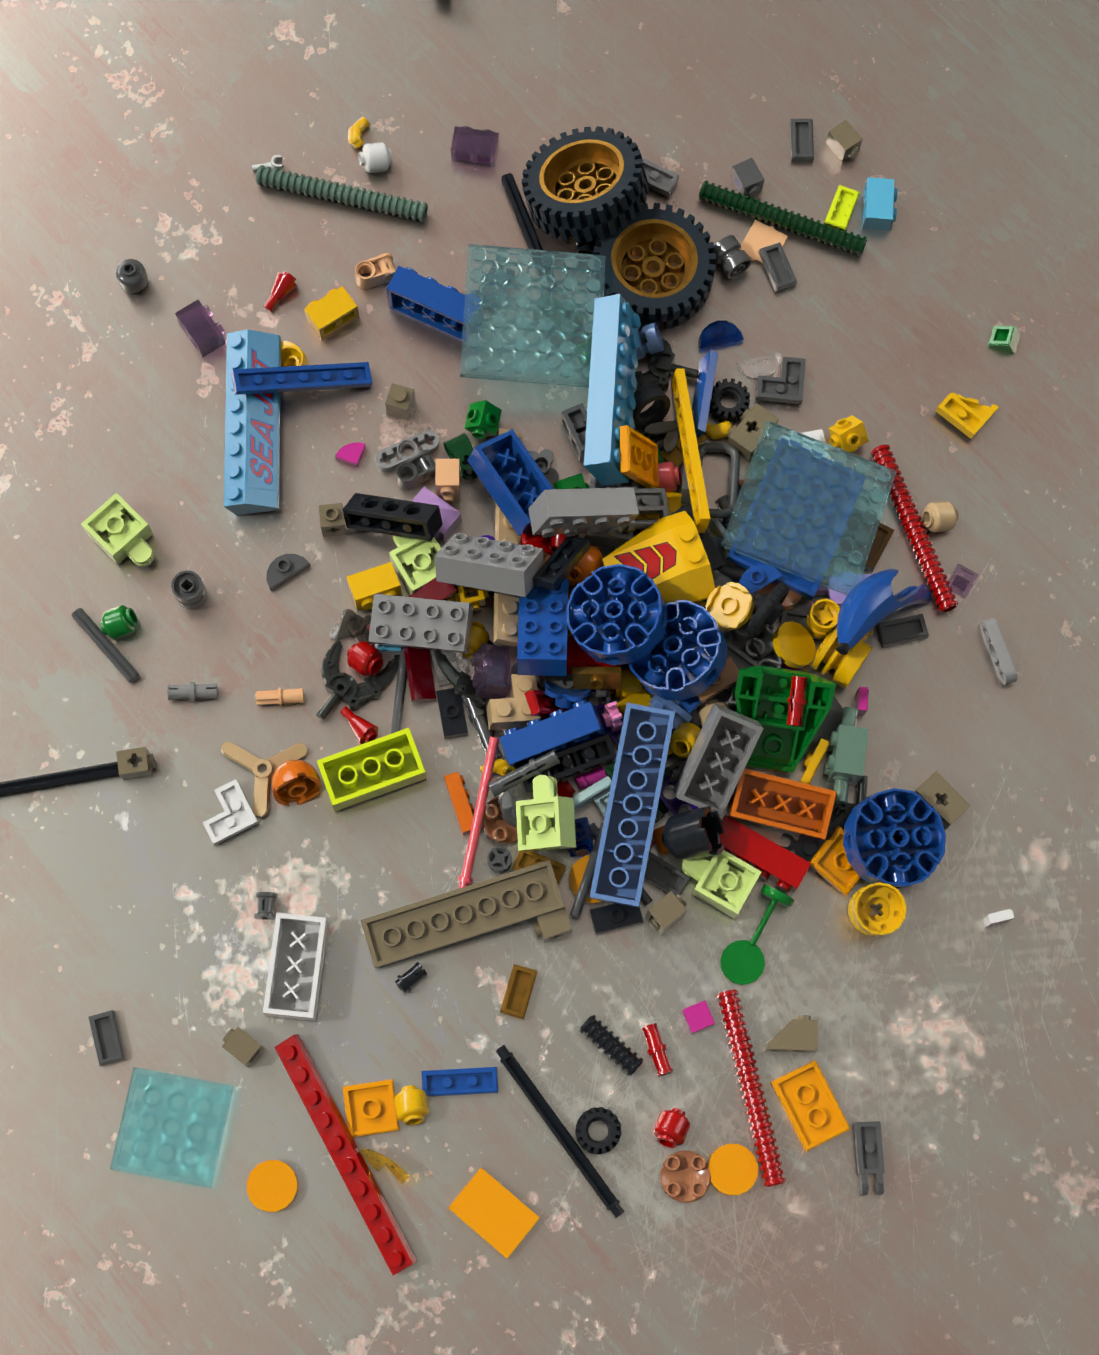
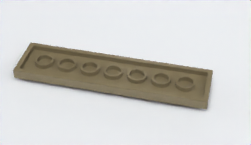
[361,860,565,968]

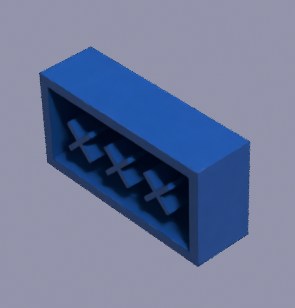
[386,266,482,345]
[467,429,553,537]
[517,579,569,676]
[499,700,608,769]

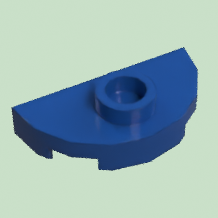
[739,564,783,595]

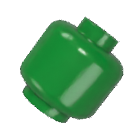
[100,605,138,640]

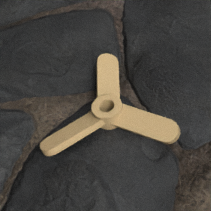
[221,742,307,818]

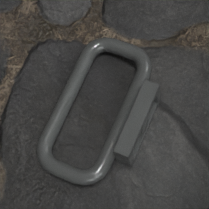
[681,442,740,519]

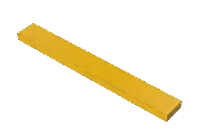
[671,368,710,533]

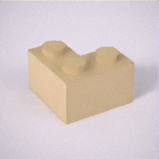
[487,674,540,730]

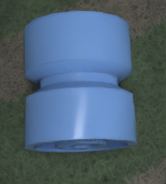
[636,323,664,359]

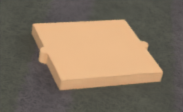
[741,220,788,266]

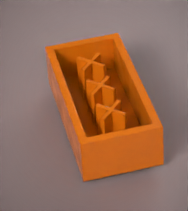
[726,769,837,839]

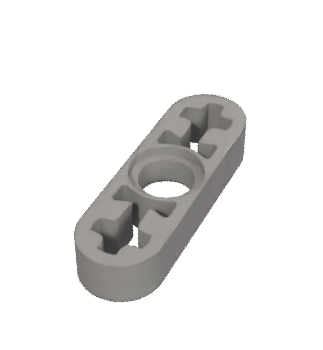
[376,430,439,472]
[980,618,1017,685]

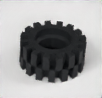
[709,378,750,423]
[575,1107,622,1155]

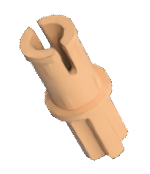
[255,687,304,706]

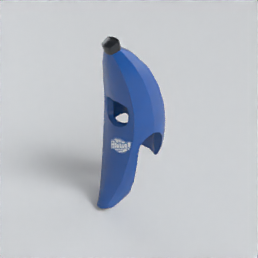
[836,569,932,655]

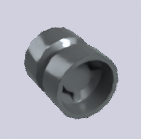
[714,235,752,279]
[171,570,207,610]

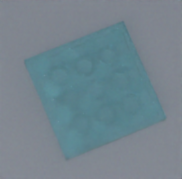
[110,1067,234,1188]

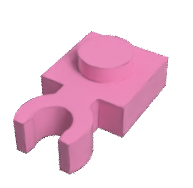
[601,701,623,733]

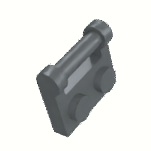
[624,488,670,532]

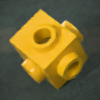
[829,415,869,454]
[454,585,489,611]

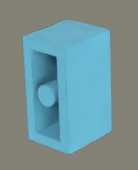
[862,177,898,230]

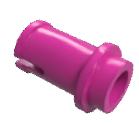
[574,766,606,791]

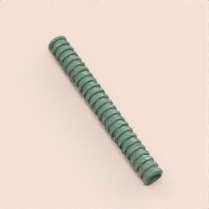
[256,165,428,222]

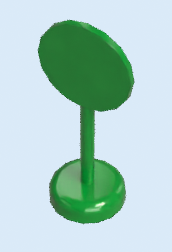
[720,884,795,985]

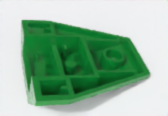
[734,665,836,772]

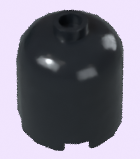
[662,806,724,860]

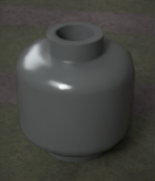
[116,259,148,293]

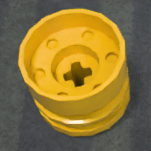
[811,628,873,689]
[848,882,907,937]

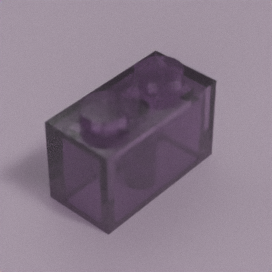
[451,126,499,168]
[175,300,226,358]
[471,643,512,699]

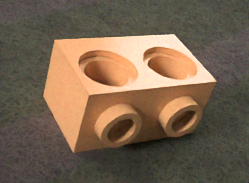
[435,459,460,505]

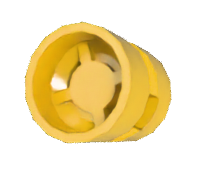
[806,599,840,638]

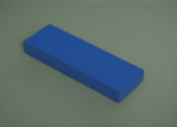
[422,1067,498,1097]

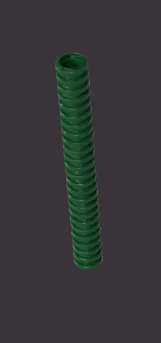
[698,180,867,256]

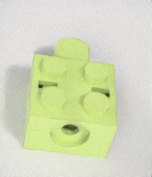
[81,493,154,567]
[389,535,441,595]
[516,775,576,852]
[682,850,761,919]

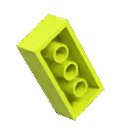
[317,728,427,812]

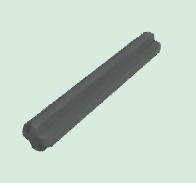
[72,608,139,683]

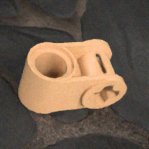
[355,253,397,290]

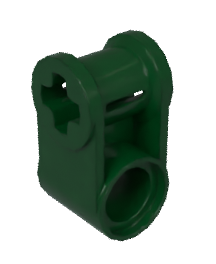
[443,433,477,480]

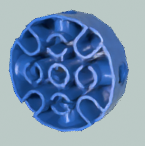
[566,564,668,666]
[629,600,727,700]
[843,788,946,889]

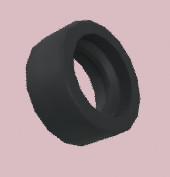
[633,384,671,429]

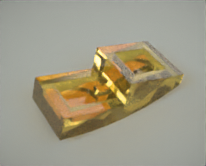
[360,1148,410,1184]

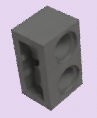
[561,403,587,462]

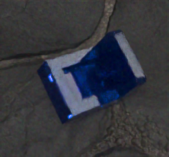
[568,817,593,857]

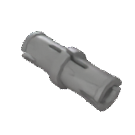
[167,682,217,701]

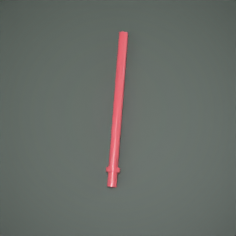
[458,736,500,889]

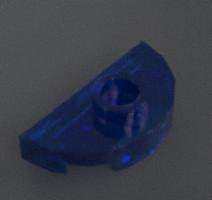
[698,320,744,349]

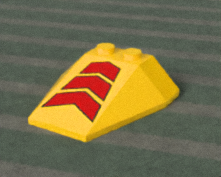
[602,511,715,603]

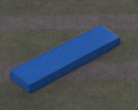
[692,350,718,438]

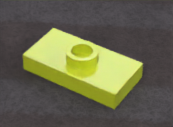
[825,185,860,231]

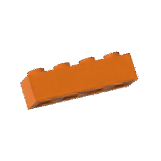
[444,772,474,836]

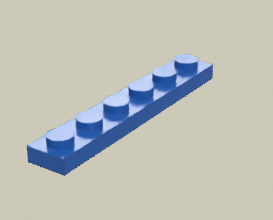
[231,362,372,395]

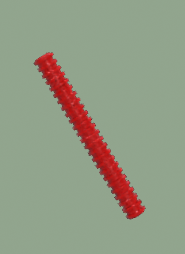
[870,444,959,613]
[717,989,787,1187]

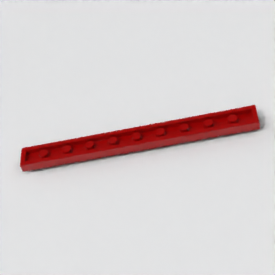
[274,1034,417,1275]

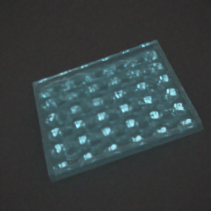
[460,244,606,388]
[720,420,897,595]

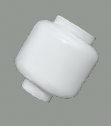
[358,142,392,173]

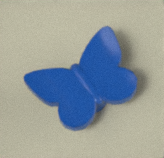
[545,680,592,709]

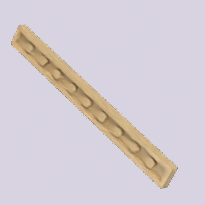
[493,428,522,647]

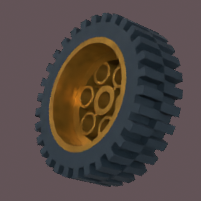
[522,126,649,243]
[592,203,716,330]

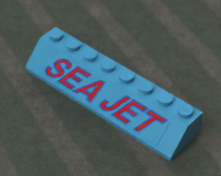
[224,329,281,516]

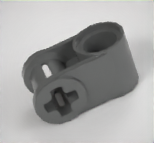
[396,449,436,490]

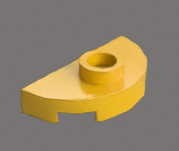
[800,738,829,785]

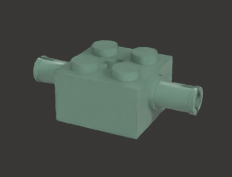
[824,707,869,804]

